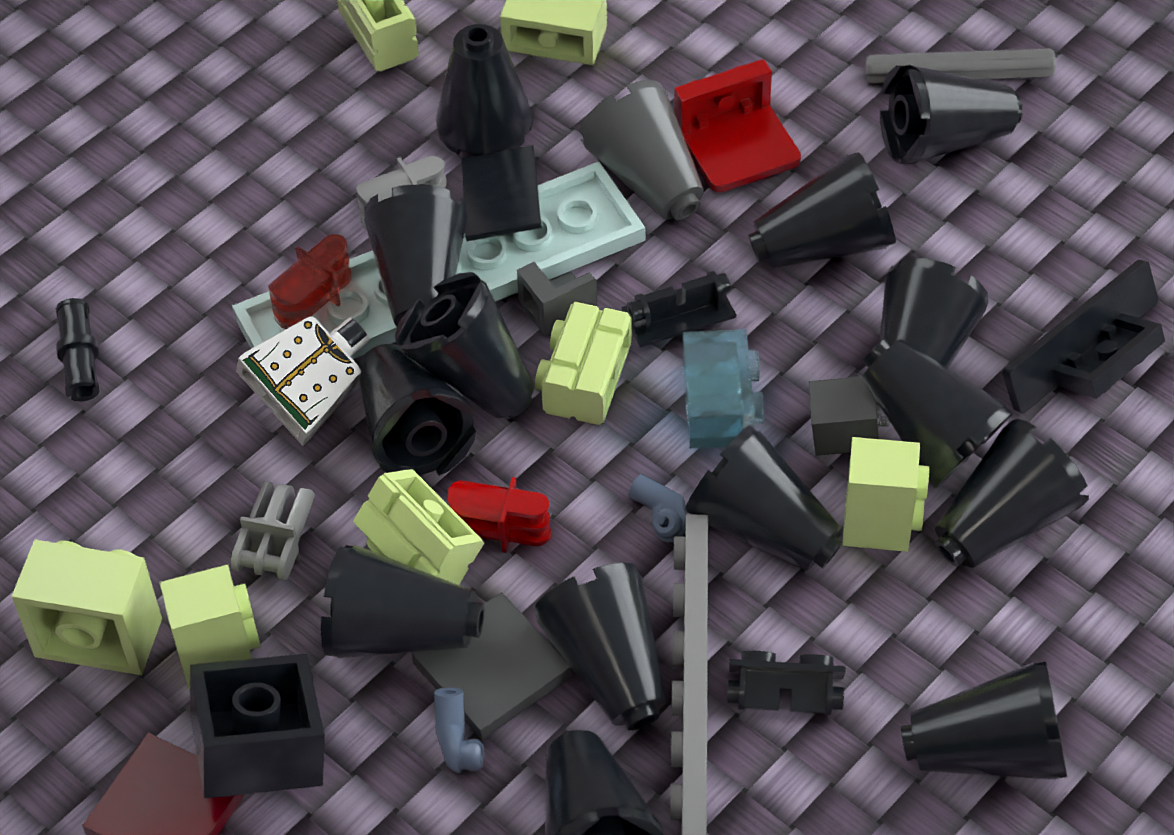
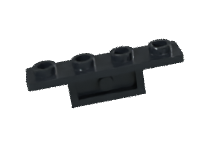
[1002,259,1165,413]

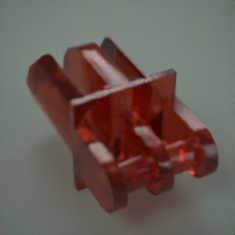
[268,234,352,329]

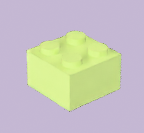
[11,539,162,675]

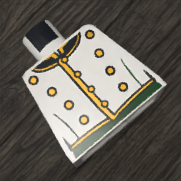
[236,316,370,446]

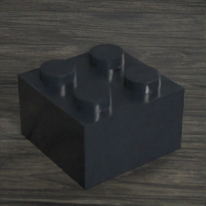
[190,654,325,799]

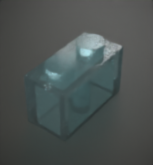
[682,329,764,449]

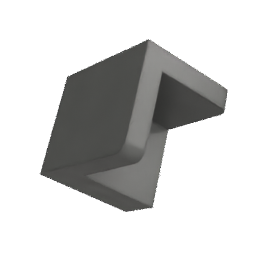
[517,262,597,336]
[809,376,879,456]

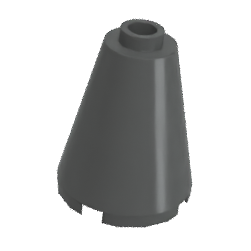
[579,79,704,221]

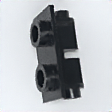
[621,271,736,348]
[727,651,846,715]

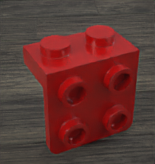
[674,59,801,193]

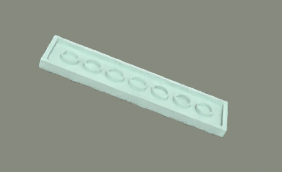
[232,161,645,359]

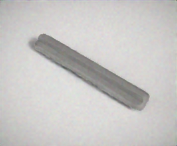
[865,48,1056,84]

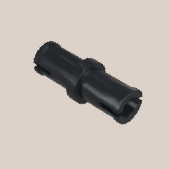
[56,298,100,402]

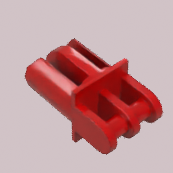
[448,477,551,553]

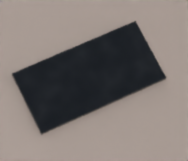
[461,145,542,242]

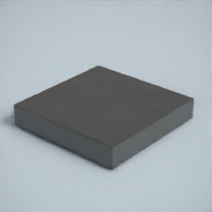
[412,592,572,740]

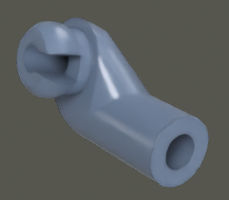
[629,474,687,542]
[434,687,484,774]

